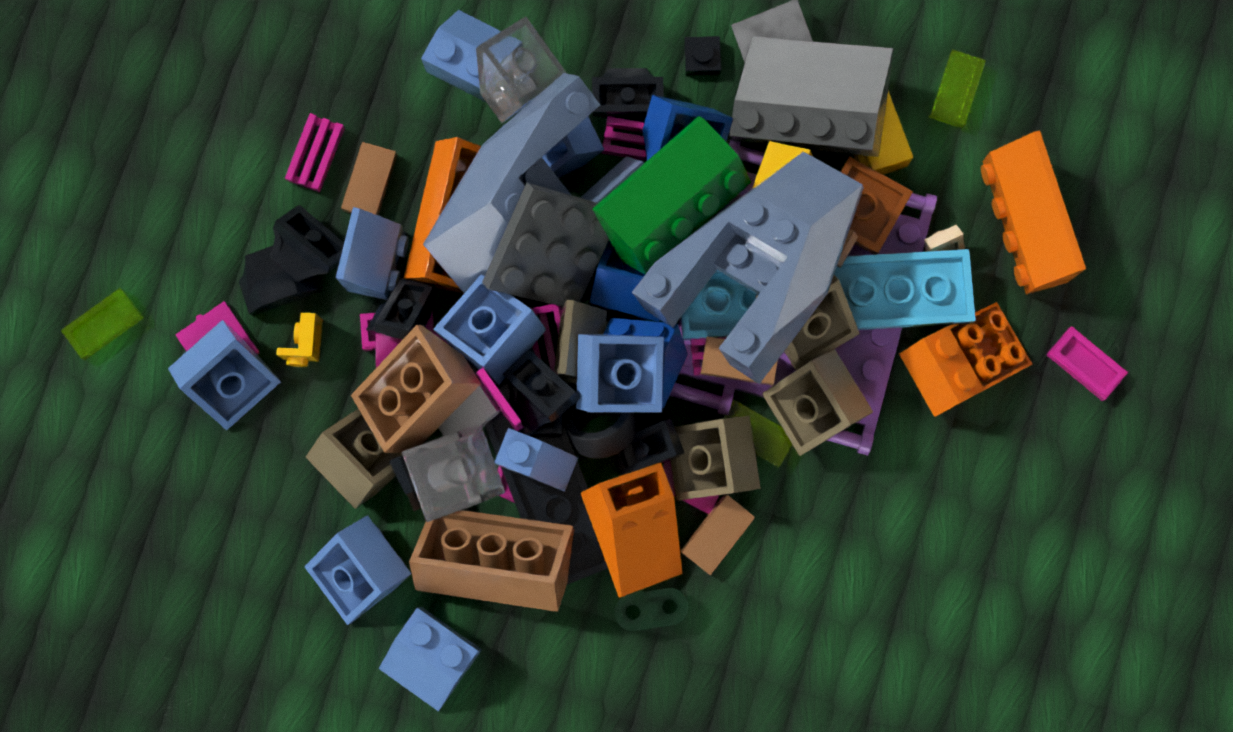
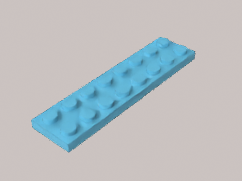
[681,249,976,341]

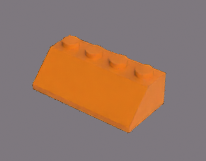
[981,130,1086,295]
[404,137,481,294]

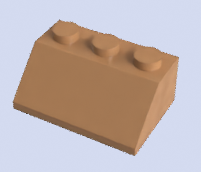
[351,325,481,453]

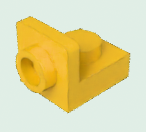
[276,313,323,367]

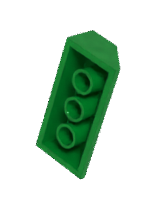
[592,116,751,274]

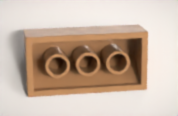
[409,506,574,612]

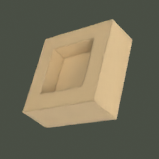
[924,224,965,252]

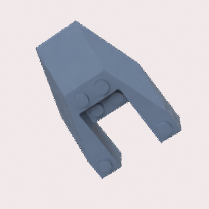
[423,73,644,293]
[632,151,864,384]

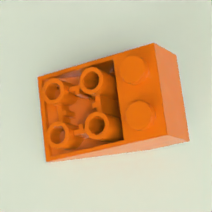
[899,302,1032,417]
[580,463,683,598]

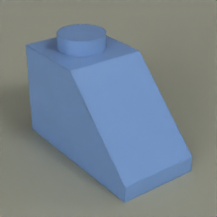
[494,428,578,492]

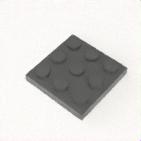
[482,183,609,307]

